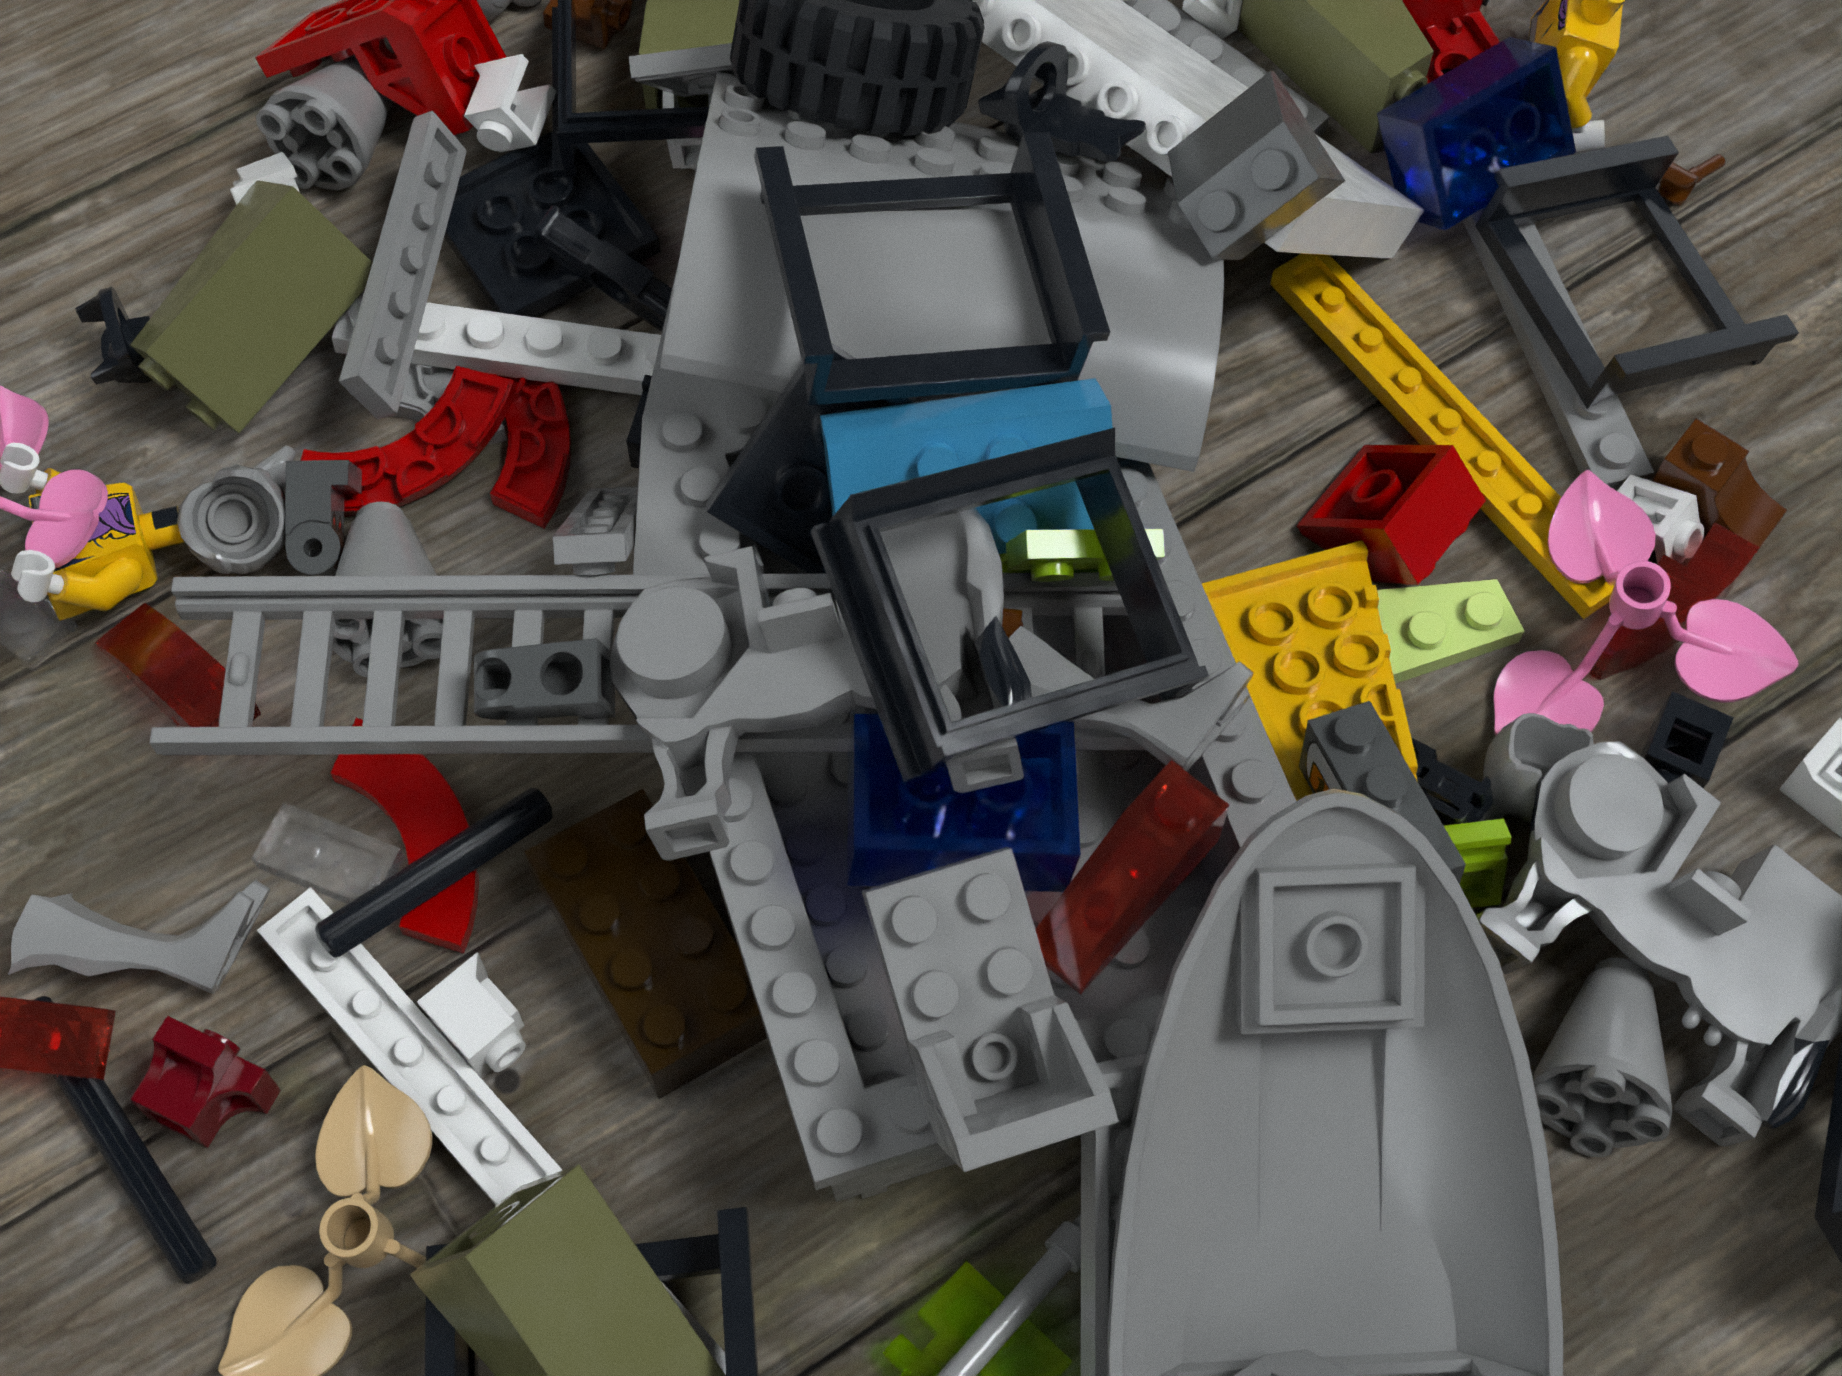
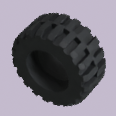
[730,0,985,136]

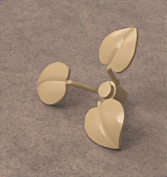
[218,1065,432,1376]

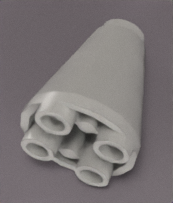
[256,55,394,190]
[332,502,443,677]
[1532,958,1673,1157]

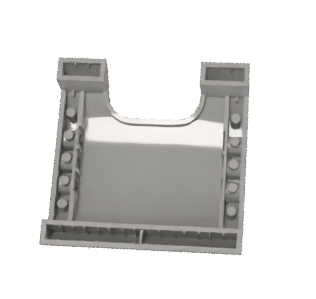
[660,72,1224,472]

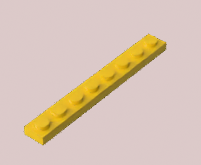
[1270,253,1614,619]

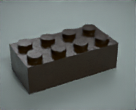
[524,788,767,1099]

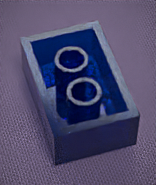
[1377,37,1576,231]
[847,714,1081,892]

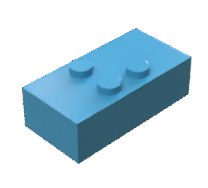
[820,378,1113,554]

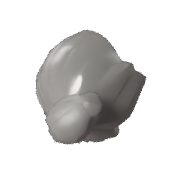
[177,445,296,575]
[1480,713,1594,823]

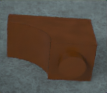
[1653,418,1787,563]

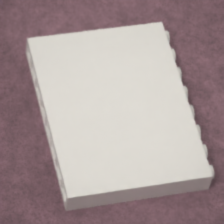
[972,0,1425,259]

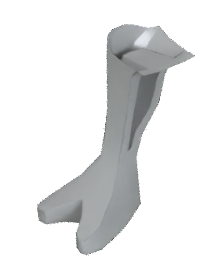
[1009,626,1254,777]
[8,880,270,994]

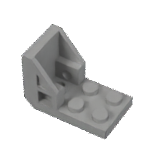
[862,847,1119,1172]

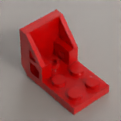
[255,0,506,135]

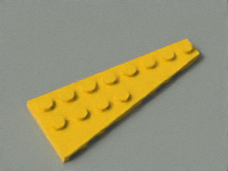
[1202,540,1418,801]

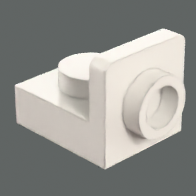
[1617,474,1704,576]

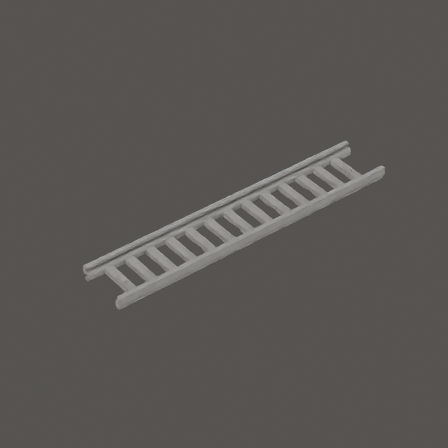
[150,572,1146,755]

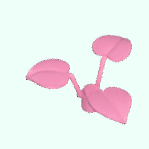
[0,386,108,568]
[1493,470,1799,736]

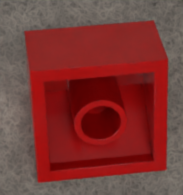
[1296,445,1486,585]

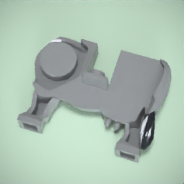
[609,508,1032,861]
[1476,741,1842,1147]

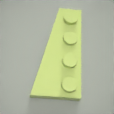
[1377,579,1524,684]

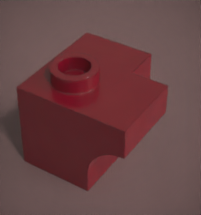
[130,1015,281,1148]

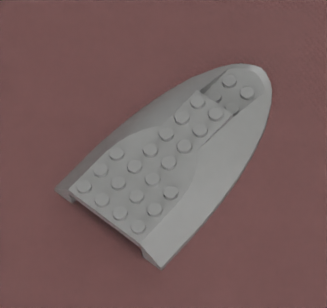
[1107,789,1563,1376]

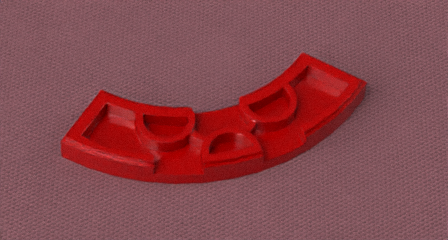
[300,365,518,517]
[488,373,571,529]
[330,717,479,954]

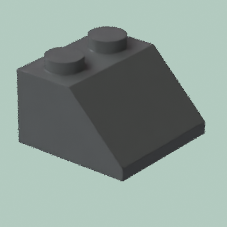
[1168,71,1345,260]

